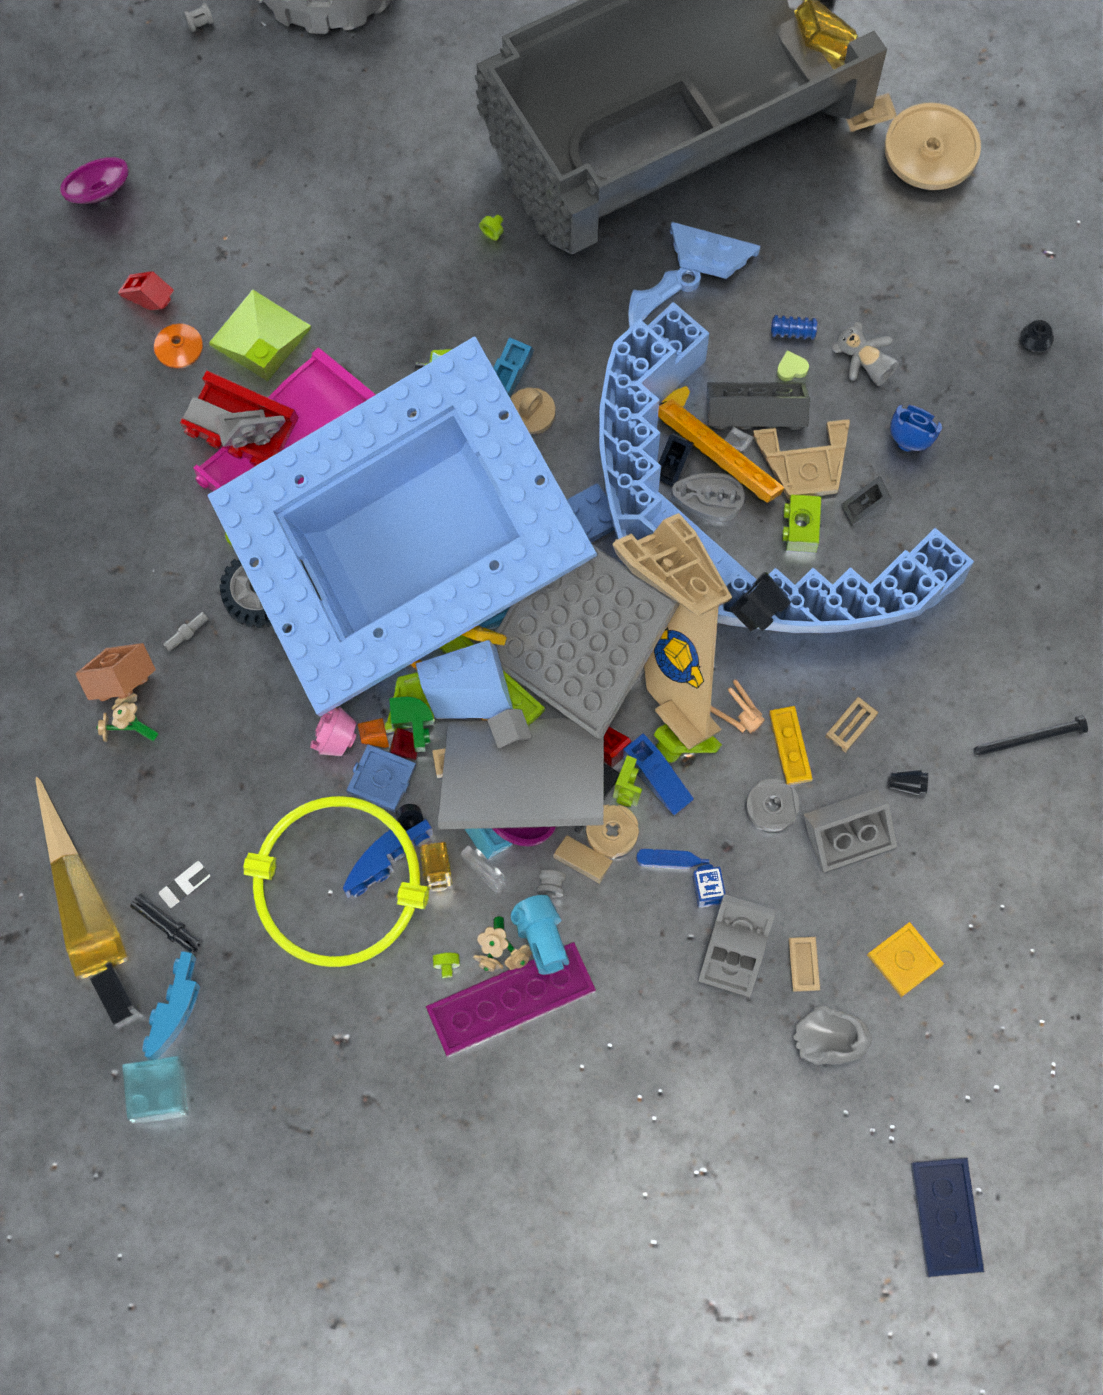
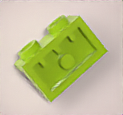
[612,755,642,807]

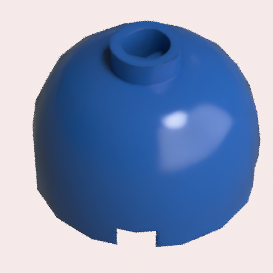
[890,405,942,452]

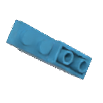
[143,951,200,1061]

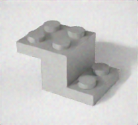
[698,894,776,997]

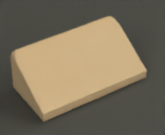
[554,835,613,884]

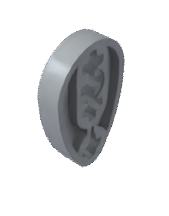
[672,473,745,522]

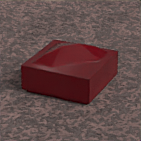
[389,728,418,761]

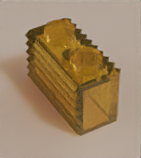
[419,842,453,892]

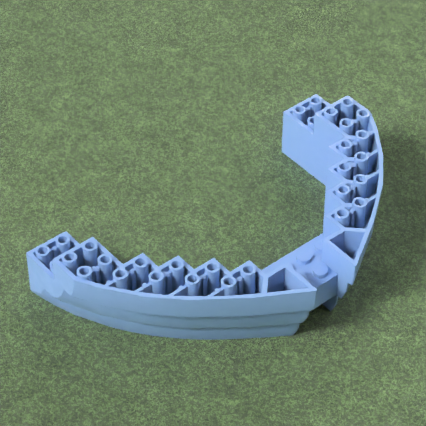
[599,302,974,633]

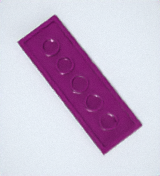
[425,942,596,1057]

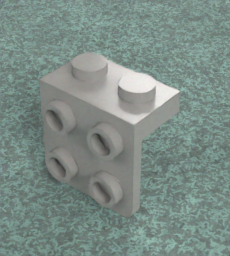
[215,410,285,448]

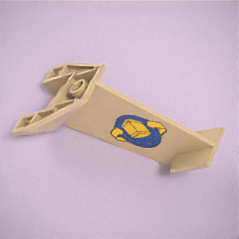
[613,513,732,750]

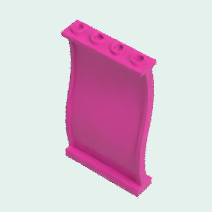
[193,347,376,491]

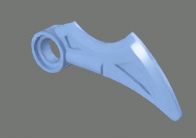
[629,267,701,327]

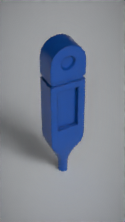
[636,849,709,869]

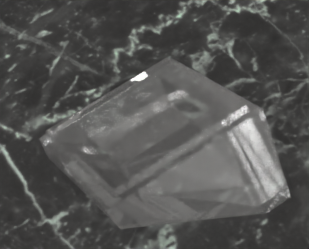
[725,427,754,456]

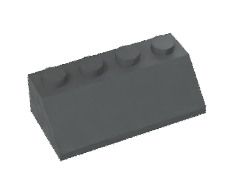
[707,382,810,430]

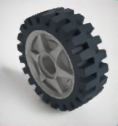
[220,559,272,628]

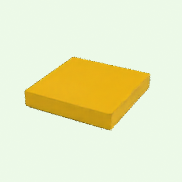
[462,625,507,646]
[867,922,944,998]

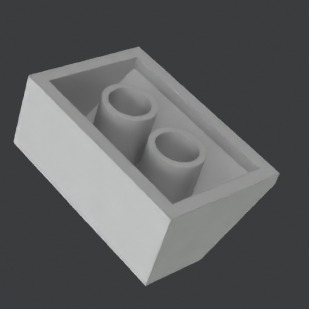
[803,789,897,873]

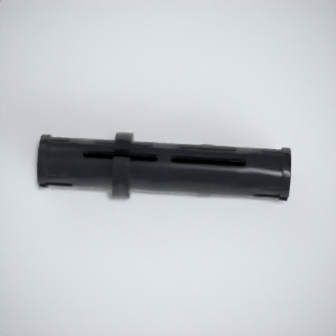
[130,894,202,954]

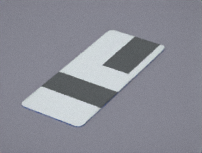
[159,861,210,908]

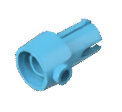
[511,895,569,975]

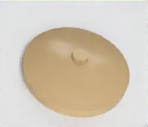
[884,103,981,190]

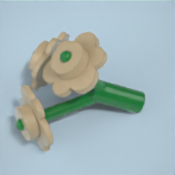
[96,694,158,742]
[473,916,532,972]

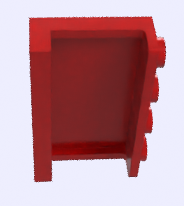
[180,370,299,466]

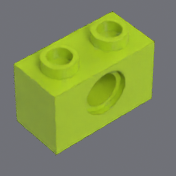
[782,494,821,553]

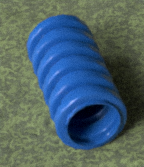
[771,315,817,340]

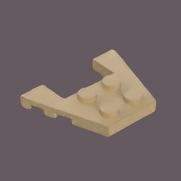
[753,419,850,500]

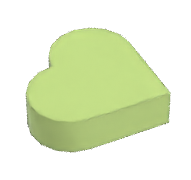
[777,350,809,382]

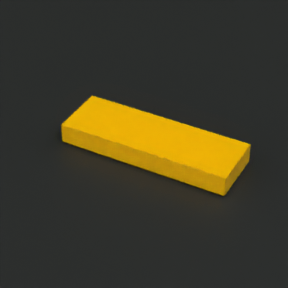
[769,706,813,786]

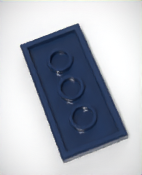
[911,1157,985,1278]

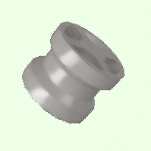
[537,870,566,897]

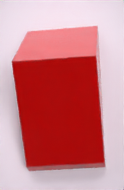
[604,727,631,768]

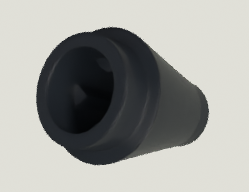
[890,770,929,796]

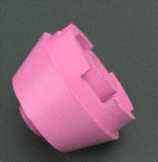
[310,707,357,756]

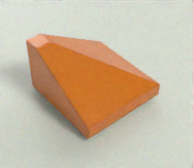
[358,718,389,748]

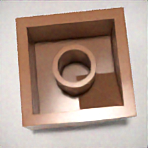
[75,643,156,701]

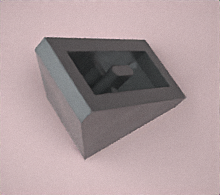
[842,476,892,525]

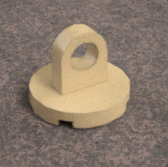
[507,387,556,434]

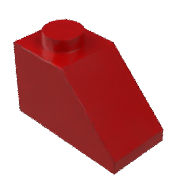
[118,271,174,310]

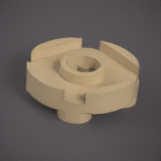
[586,804,639,859]

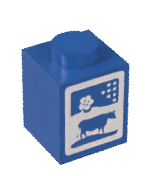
[692,864,726,908]

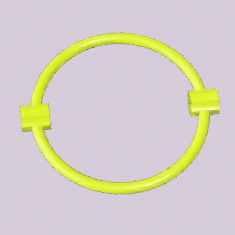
[243,796,429,967]

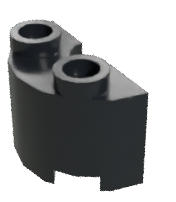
[729,572,791,632]

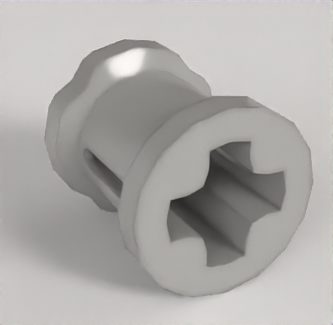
[184,3,214,32]

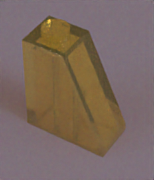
[794,0,858,62]

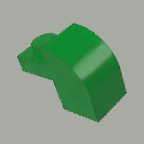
[389,697,434,752]

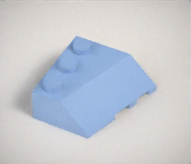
[416,640,513,719]

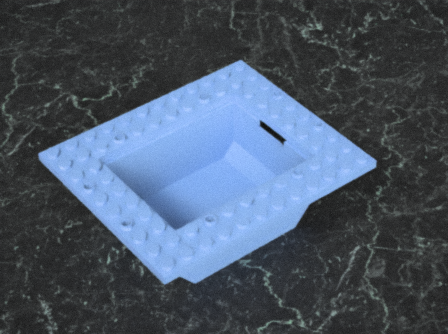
[207,336,598,716]

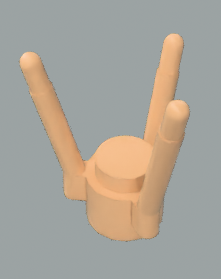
[710,680,765,734]

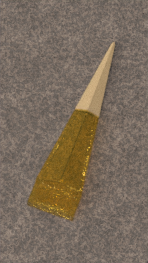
[35,777,129,980]

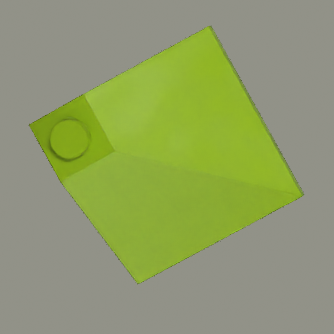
[209,290,311,382]

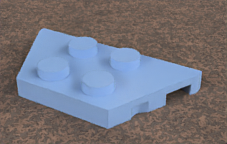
[670,222,760,279]

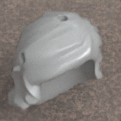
[794,1006,872,1065]

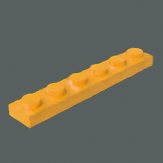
[658,399,785,503]

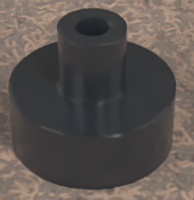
[396,804,423,831]

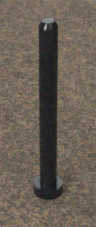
[974,715,1088,756]

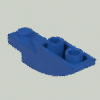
[343,820,433,898]

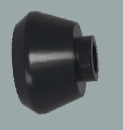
[1020,320,1054,352]

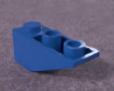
[623,733,694,816]

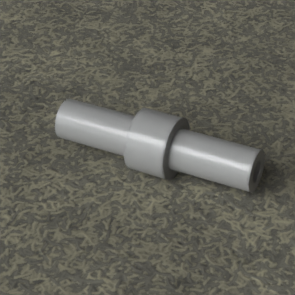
[163,612,209,652]

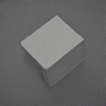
[487,709,532,748]

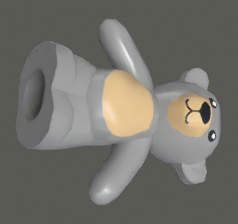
[833,322,899,386]

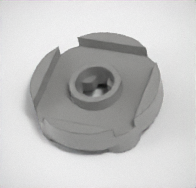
[746,778,800,832]

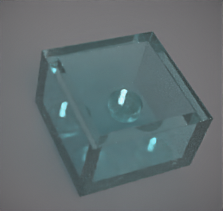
[122,1056,188,1124]

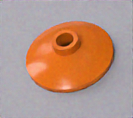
[154,323,203,368]

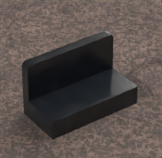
[90,962,140,1027]

